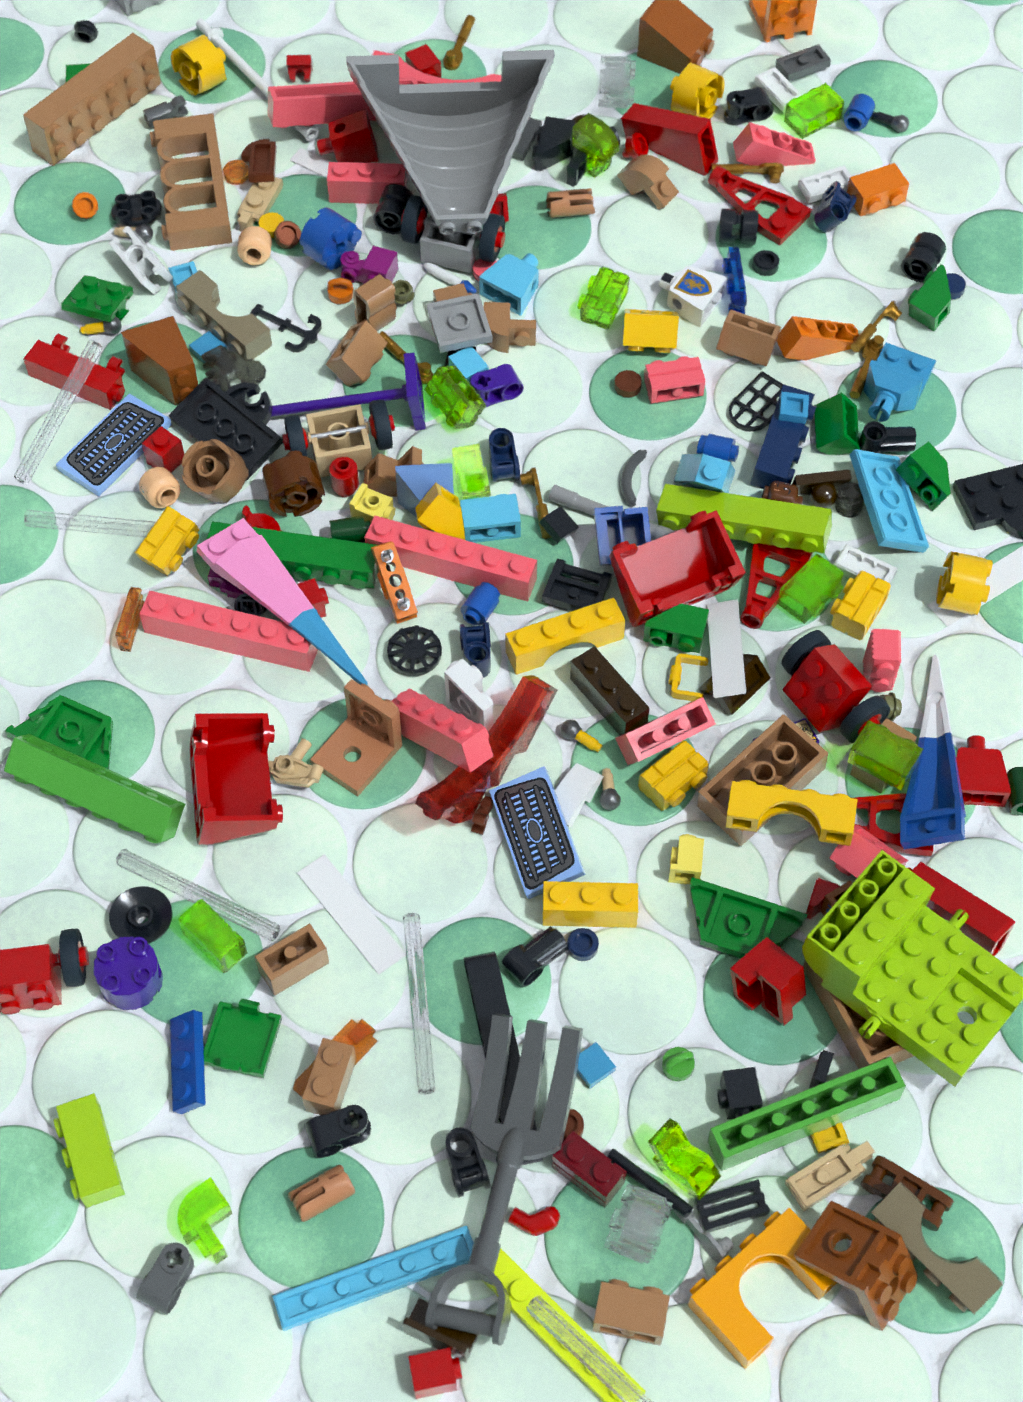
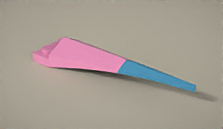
[196,518,368,685]

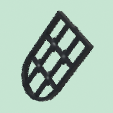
[728,371,783,432]

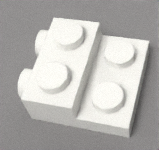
[444,659,494,737]

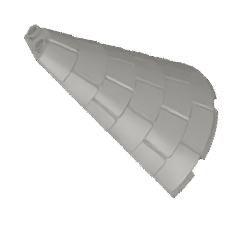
[346,50,555,235]

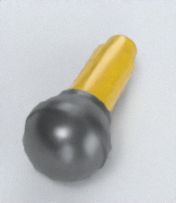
[81,317,122,335]
[561,720,603,752]

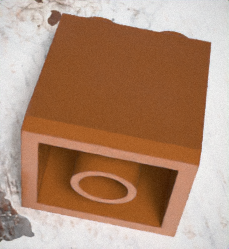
[637,0,714,74]
[121,316,198,406]

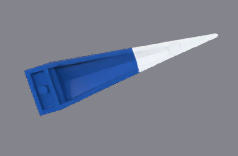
[900,655,966,849]

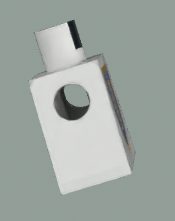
[659,266,727,328]

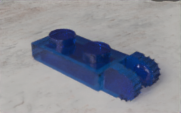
[723,247,747,314]

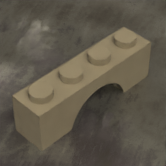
[176,270,272,363]
[871,1181,1003,1314]

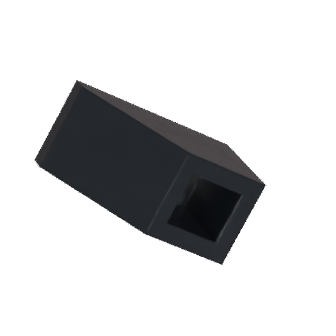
[532,116,575,171]

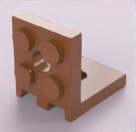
[794,1200,918,1331]

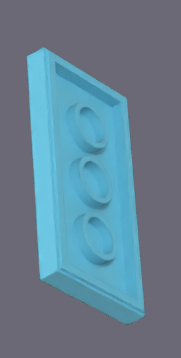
[849,449,929,553]

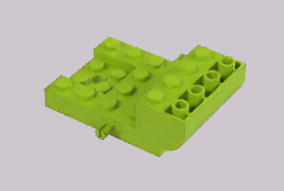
[802,850,1023,1087]

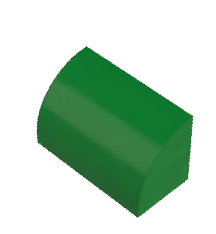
[814,392,860,455]

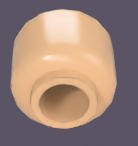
[237,226,272,266]
[139,467,181,508]

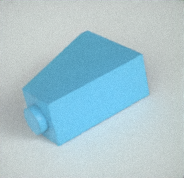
[674,454,736,493]

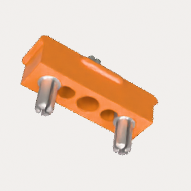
[371,541,418,624]

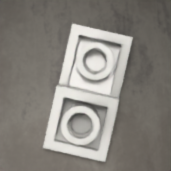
[555,763,604,827]

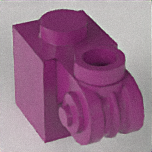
[340,245,399,284]

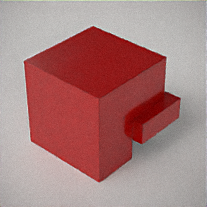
[730,937,806,1026]

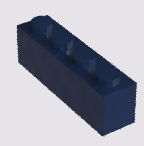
[750,384,817,489]

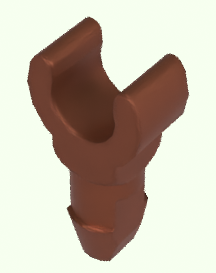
[471,796,493,835]

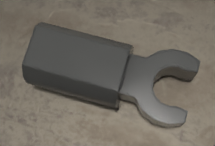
[143,95,188,128]

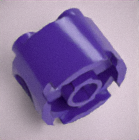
[93,937,163,1010]

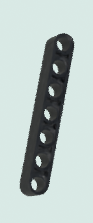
[464,951,543,1166]

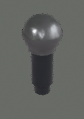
[872,111,909,133]

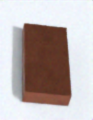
[248,141,277,183]

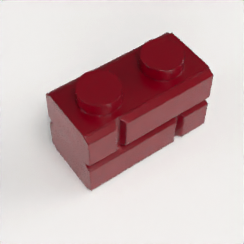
[552,1131,627,1208]

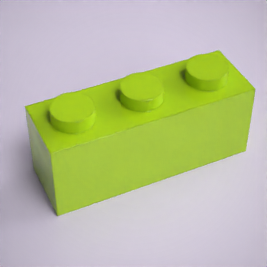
[53,1093,125,1208]

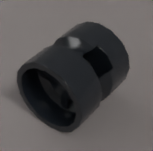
[373,184,413,234]
[719,209,758,244]
[901,232,946,282]

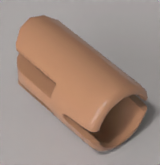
[546,188,595,218]
[288,1164,355,1222]

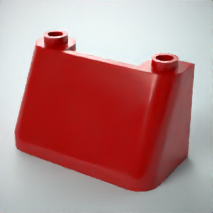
[609,510,746,627]
[189,713,283,845]

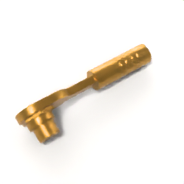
[443,15,476,70]
[712,163,784,183]
[851,300,902,353]
[379,331,433,384]
[849,335,884,399]
[520,467,551,539]

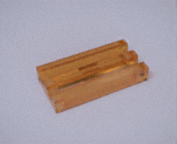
[115,587,145,652]

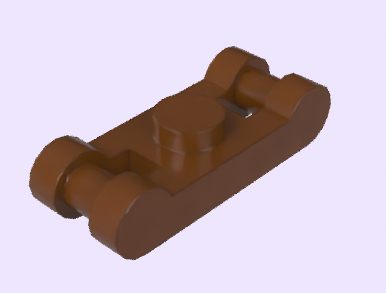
[860,1155,954,1231]

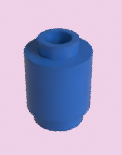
[844,94,875,131]
[697,433,739,462]
[460,582,500,626]

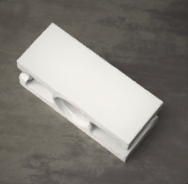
[109,225,174,295]

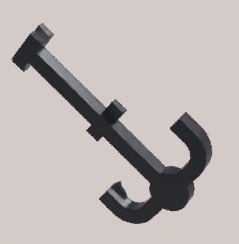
[250,304,322,352]

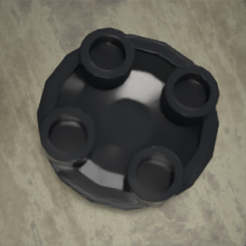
[111,190,162,226]

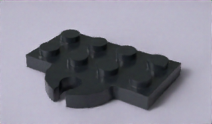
[168,377,283,481]
[953,464,1023,539]

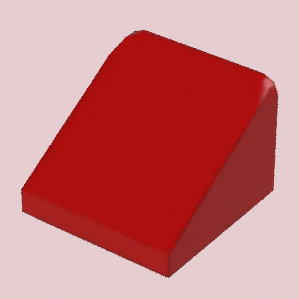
[806,878,840,919]

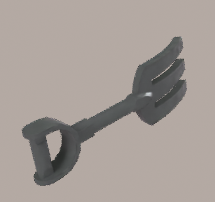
[425,1013,583,1346]

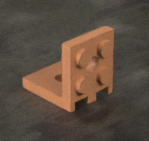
[310,679,402,797]

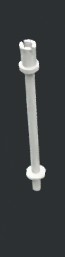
[196,19,319,142]

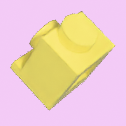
[349,483,396,524]
[668,834,704,885]

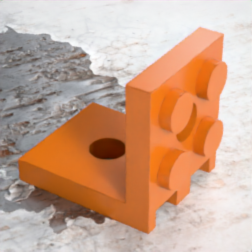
[749,0,817,43]

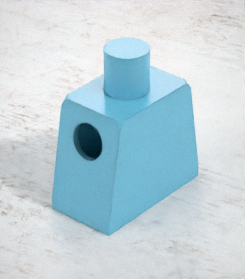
[479,253,539,316]

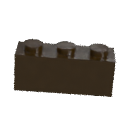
[570,646,650,735]

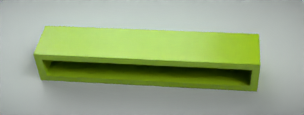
[656,484,832,553]

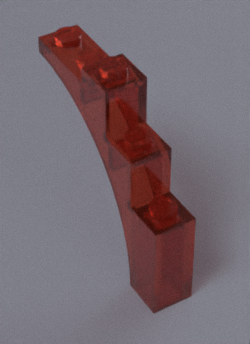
[414,675,558,823]

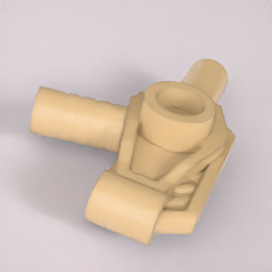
[268,738,324,788]

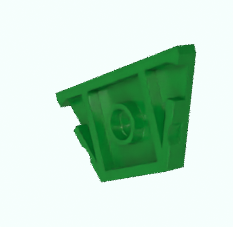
[5,695,113,769]
[690,877,808,958]

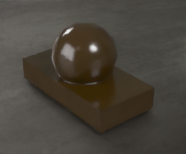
[792,469,852,508]

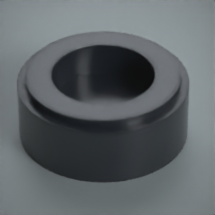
[753,250,780,276]

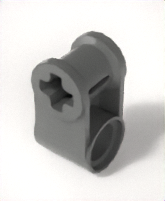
[136,1242,194,1315]

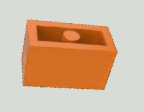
[847,163,909,216]

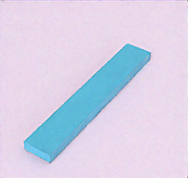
[272,1225,473,1331]

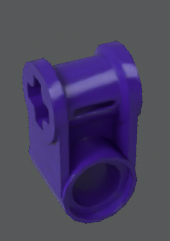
[470,364,524,408]

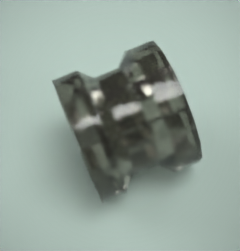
[835,482,864,518]

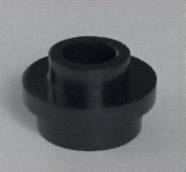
[74,20,98,42]

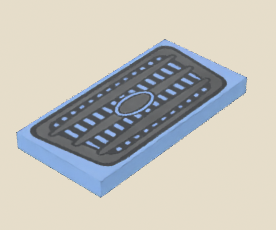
[56,393,172,496]
[489,766,585,899]

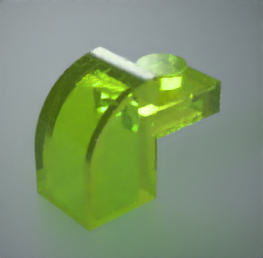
[572,113,620,178]
[451,444,491,500]
[648,1118,721,1200]
[177,1177,233,1264]

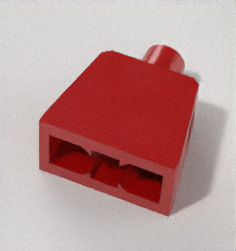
[317,109,379,163]
[955,735,1011,807]

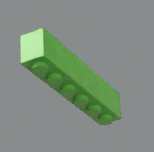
[4,734,185,843]
[707,1057,906,1171]

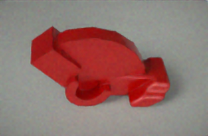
[242,505,282,531]

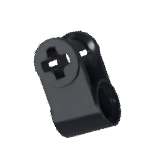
[723,87,774,125]
[304,1105,372,1158]
[445,1127,491,1198]

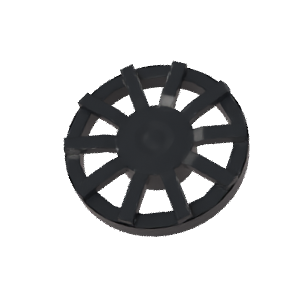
[387,625,442,676]

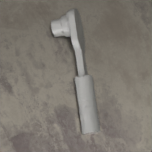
[663,1183,734,1263]

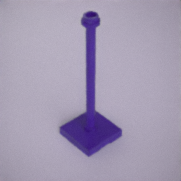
[271,352,426,431]

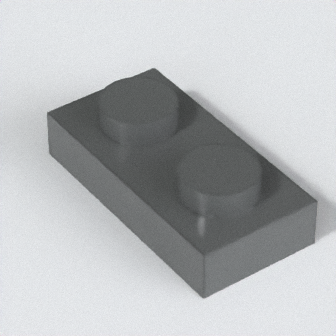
[775,44,831,82]

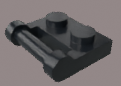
[542,558,613,611]

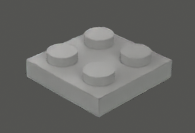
[427,293,492,353]

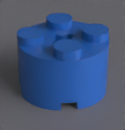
[300,208,362,270]

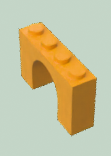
[688,1207,837,1369]

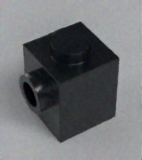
[717,1067,763,1120]

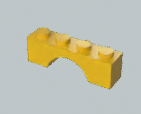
[505,598,625,675]
[726,780,858,846]

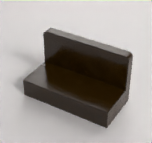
[699,654,771,715]
[402,1298,479,1363]

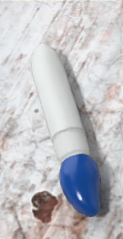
[424,263,477,294]

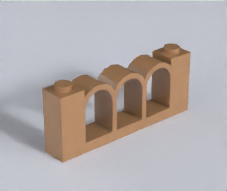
[150,113,233,251]

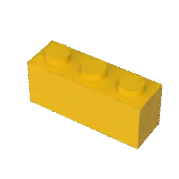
[543,881,638,928]

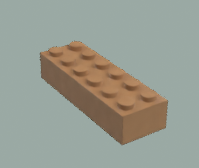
[23,33,161,166]

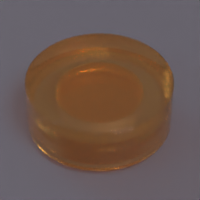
[223,160,249,185]

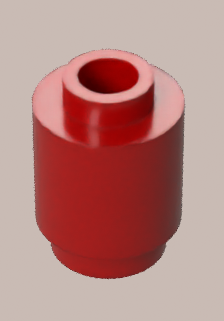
[329,457,359,497]

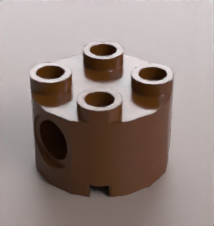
[262,451,325,517]

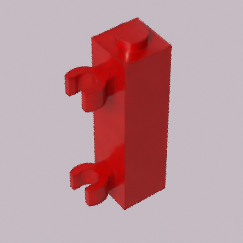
[23,333,125,410]

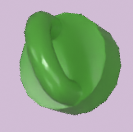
[662,1047,695,1082]

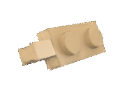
[237,177,283,232]
[785,1141,875,1211]

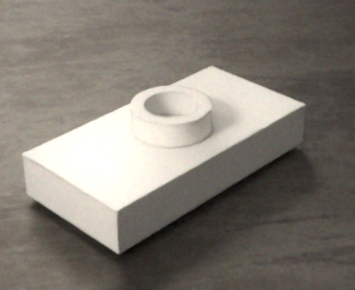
[754,67,804,113]
[798,166,852,203]
[832,544,898,583]

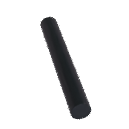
[607,1149,693,1218]

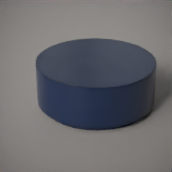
[947,273,966,299]
[567,928,599,961]

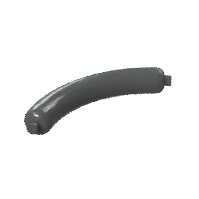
[621,450,647,506]

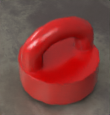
[622,133,648,159]

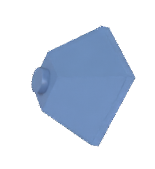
[395,463,454,517]

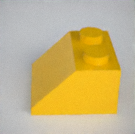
[623,309,679,353]

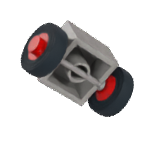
[401,195,506,273]

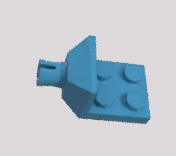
[863,342,936,422]

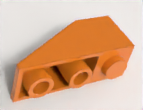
[777,316,859,360]

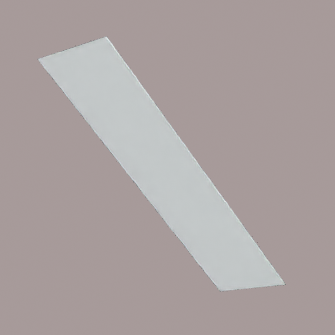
[927,546,1023,627]
[707,599,746,698]
[297,854,407,974]

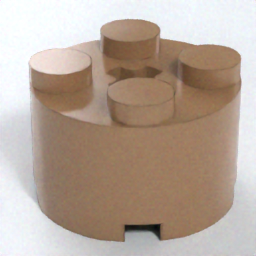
[182,439,249,503]

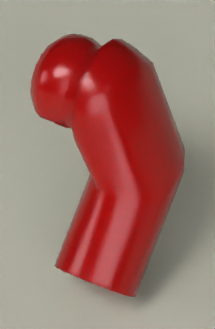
[508,1206,560,1236]

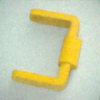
[668,653,709,701]

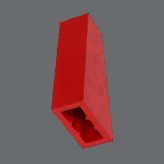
[621,103,719,176]
[908,862,1016,956]

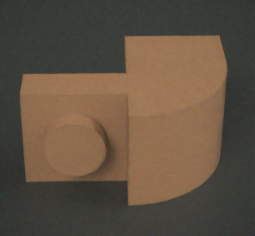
[617,155,679,210]
[483,302,536,353]
[364,446,424,497]

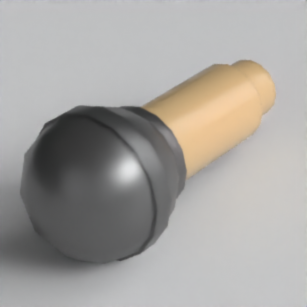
[114,224,153,242]
[600,768,621,810]

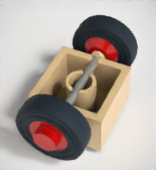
[282,400,395,478]

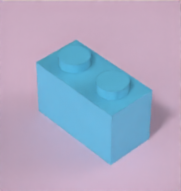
[460,494,521,543]

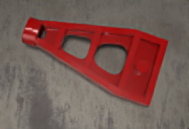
[708,165,812,246]
[740,543,814,629]
[809,793,934,857]

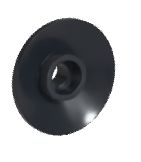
[109,886,173,944]

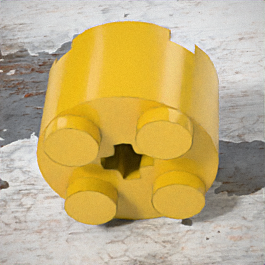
[171,35,226,95]
[670,63,725,119]
[936,551,993,615]

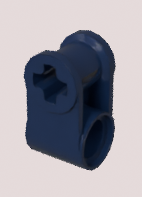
[814,181,857,232]
[489,428,520,483]
[459,622,491,678]

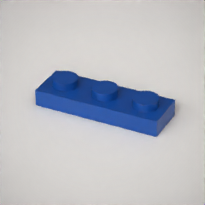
[170,1010,206,1114]

